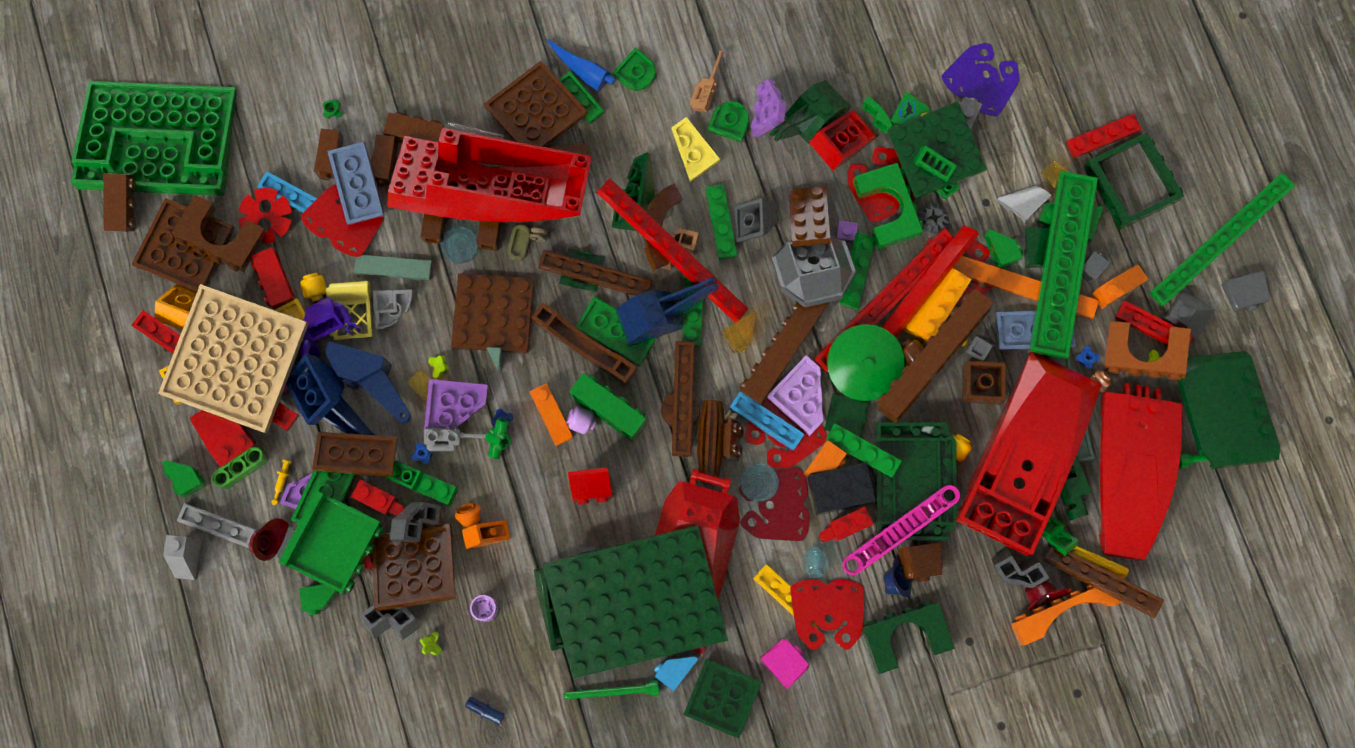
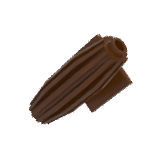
[697,400,743,483]

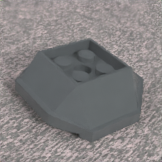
[772,235,856,307]

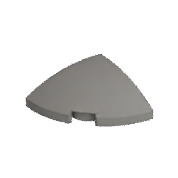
[373,289,412,330]

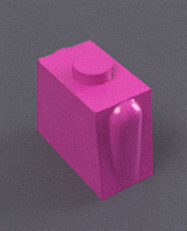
[760,639,809,689]

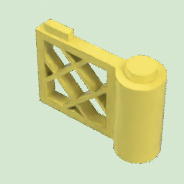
[326,281,373,340]

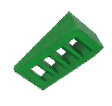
[913,145,957,182]

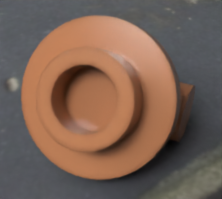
[1090,370,1112,393]

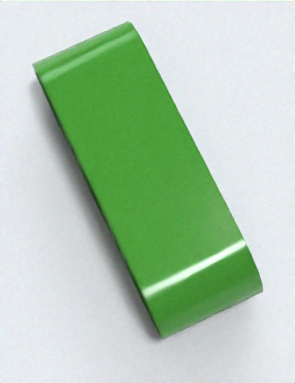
[212,447,268,489]

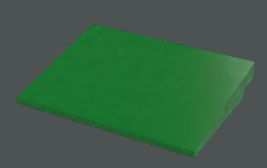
[71,81,236,196]

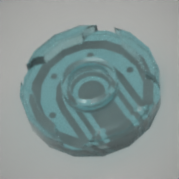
[441,226,479,264]
[740,464,779,502]

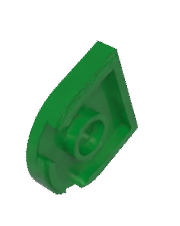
[612,47,656,91]
[707,101,749,143]

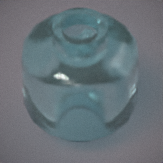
[803,547,829,578]

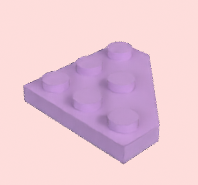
[767,355,823,436]

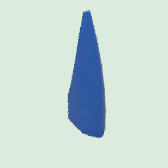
[547,39,616,92]

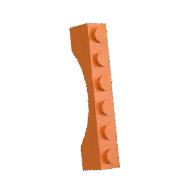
[1011,576,1124,645]

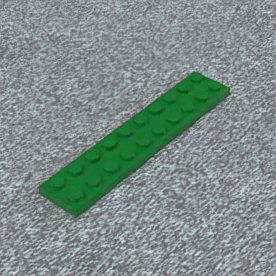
[1029,171,1098,359]

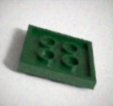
[683,658,762,739]

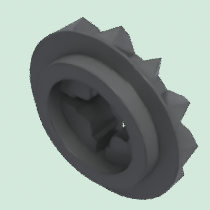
[919,204,949,233]

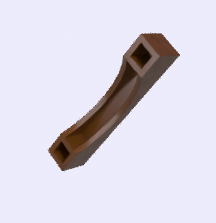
[531,303,637,387]

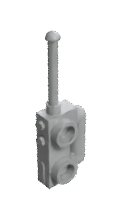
[424,427,486,451]

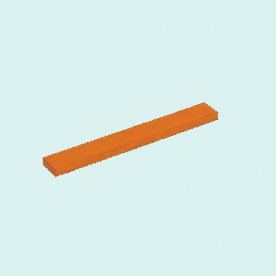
[953,256,1099,319]

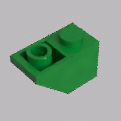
[162,460,207,498]

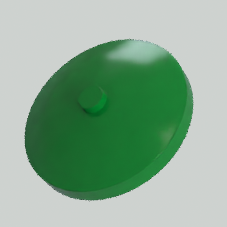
[827,324,904,401]

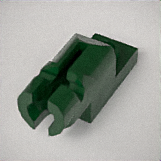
[1060,456,1091,521]

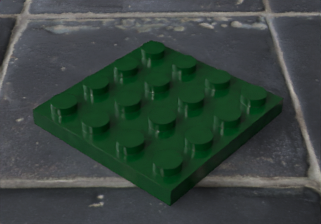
[887,101,987,199]

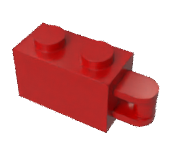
[351,479,405,517]
[819,507,873,543]

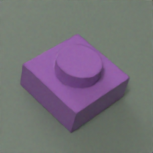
[836,220,858,243]

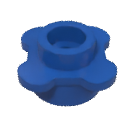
[1076,346,1100,369]
[412,443,434,464]

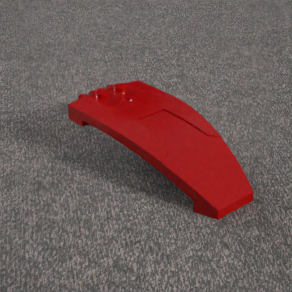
[1098,383,1182,561]

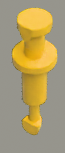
[271,459,292,505]

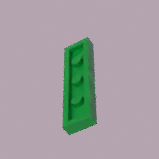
[705,184,737,260]
[839,232,875,310]
[682,275,703,347]
[826,423,903,478]

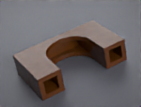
[314,128,398,186]
[172,195,266,273]
[420,214,502,251]

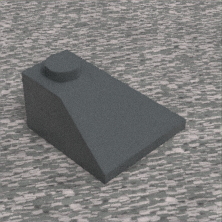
[734,198,778,243]
[1162,289,1215,341]

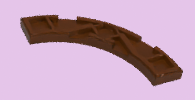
[642,184,683,271]

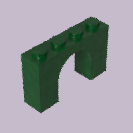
[862,600,955,674]

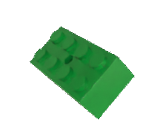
[569,373,647,443]

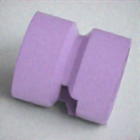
[470,595,499,622]

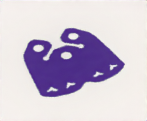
[941,43,1019,116]

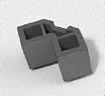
[390,503,441,542]
[991,549,1049,588]
[359,605,419,640]

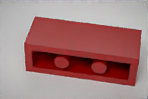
[251,247,296,310]

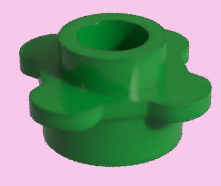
[322,100,342,119]

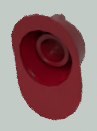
[249,518,289,561]
[1025,581,1071,611]

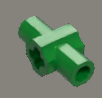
[485,418,511,459]

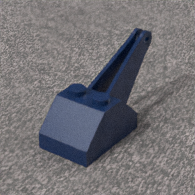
[616,278,719,346]
[325,342,411,424]
[286,355,376,436]

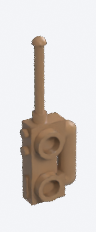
[690,50,724,112]

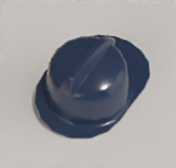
[883,554,912,597]

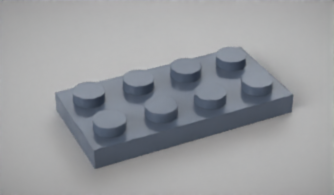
[327,141,385,225]
[995,311,1076,351]

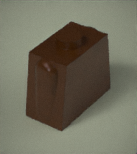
[897,543,942,582]

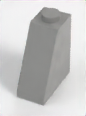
[163,535,202,580]

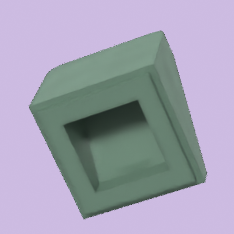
[487,347,503,371]

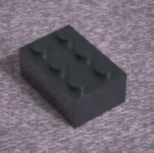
[807,463,876,516]

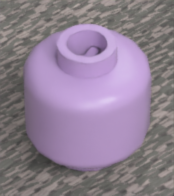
[566,406,596,434]

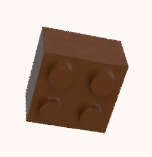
[962,361,1006,405]

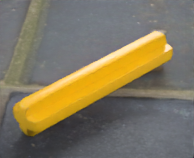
[1072,546,1129,578]

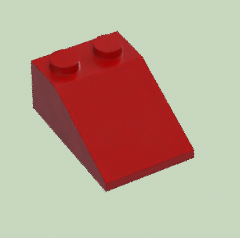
[809,109,877,171]
[189,410,257,467]
[568,468,613,505]

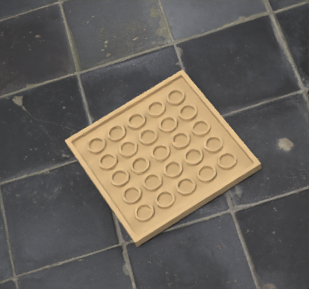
[158,284,309,433]

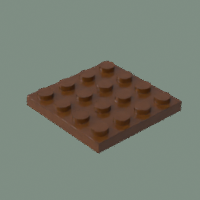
[483,61,588,147]
[131,198,235,292]
[451,274,534,353]
[372,523,456,611]

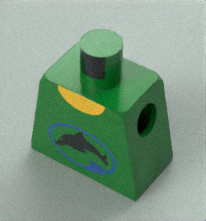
[891,92,930,128]

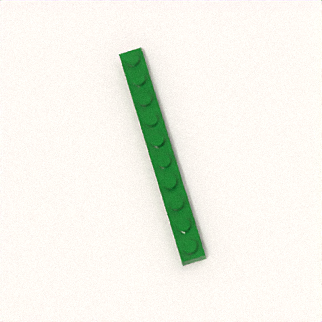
[1149,173,1296,307]

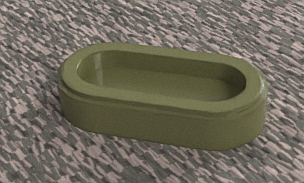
[507,224,531,262]

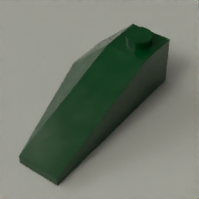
[612,152,655,231]
[534,567,565,651]

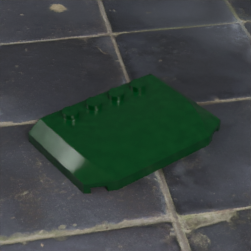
[1177,351,1280,469]
[876,422,957,541]

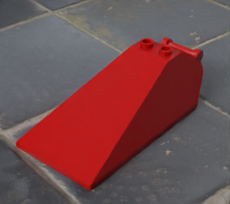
[655,468,740,655]

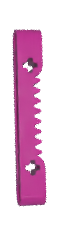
[842,485,960,575]

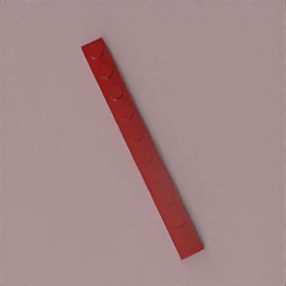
[596,178,749,323]
[813,228,953,373]
[131,310,299,431]

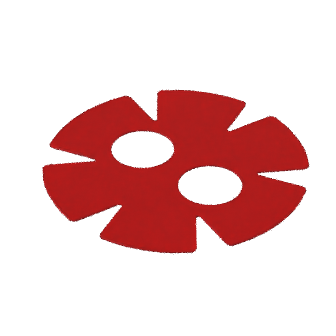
[238,188,291,244]

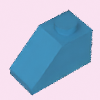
[654,657,698,691]

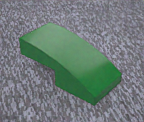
[862,96,892,134]
[1042,516,1079,556]

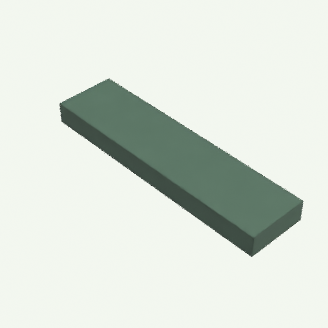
[354,255,432,280]

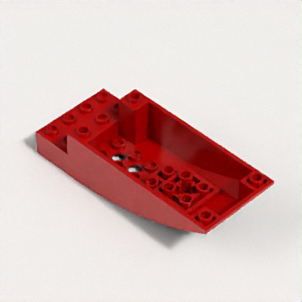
[388,128,592,222]
[955,352,1101,556]

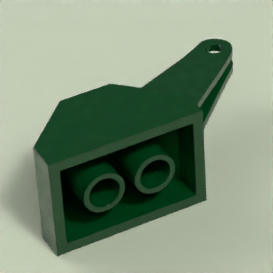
[769,80,850,144]

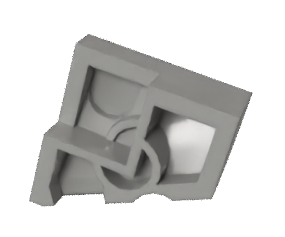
[997,186,1051,223]

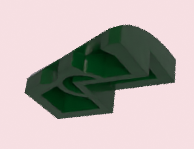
[1024,227,1049,268]

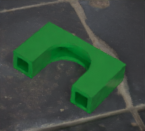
[853,163,924,250]

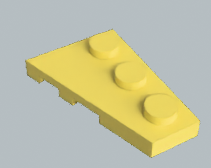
[672,117,720,183]

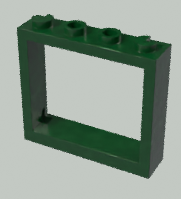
[1083,132,1184,230]

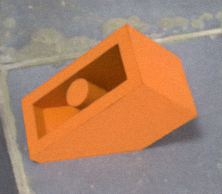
[804,440,847,476]
[462,520,511,549]

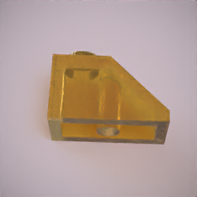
[722,311,756,354]

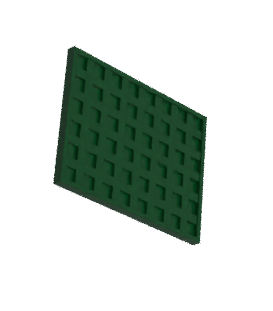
[542,525,728,679]

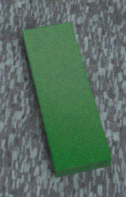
[559,71,605,124]

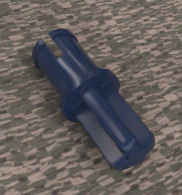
[465,697,505,726]

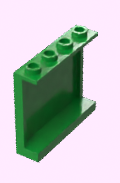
[278,490,384,595]

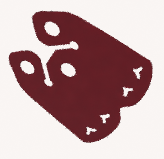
[739,467,809,541]

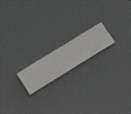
[177,503,258,548]

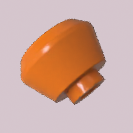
[455,503,481,528]

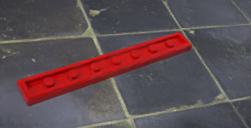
[882,225,979,338]

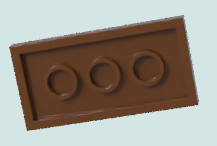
[789,187,831,247]
[312,432,398,477]

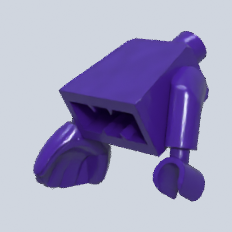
[301,298,361,358]

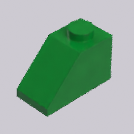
[983,230,1023,269]
[299,584,339,616]

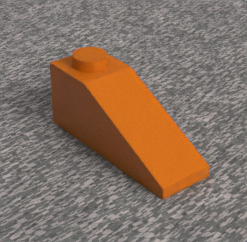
[1092,264,1149,309]
[529,383,573,446]

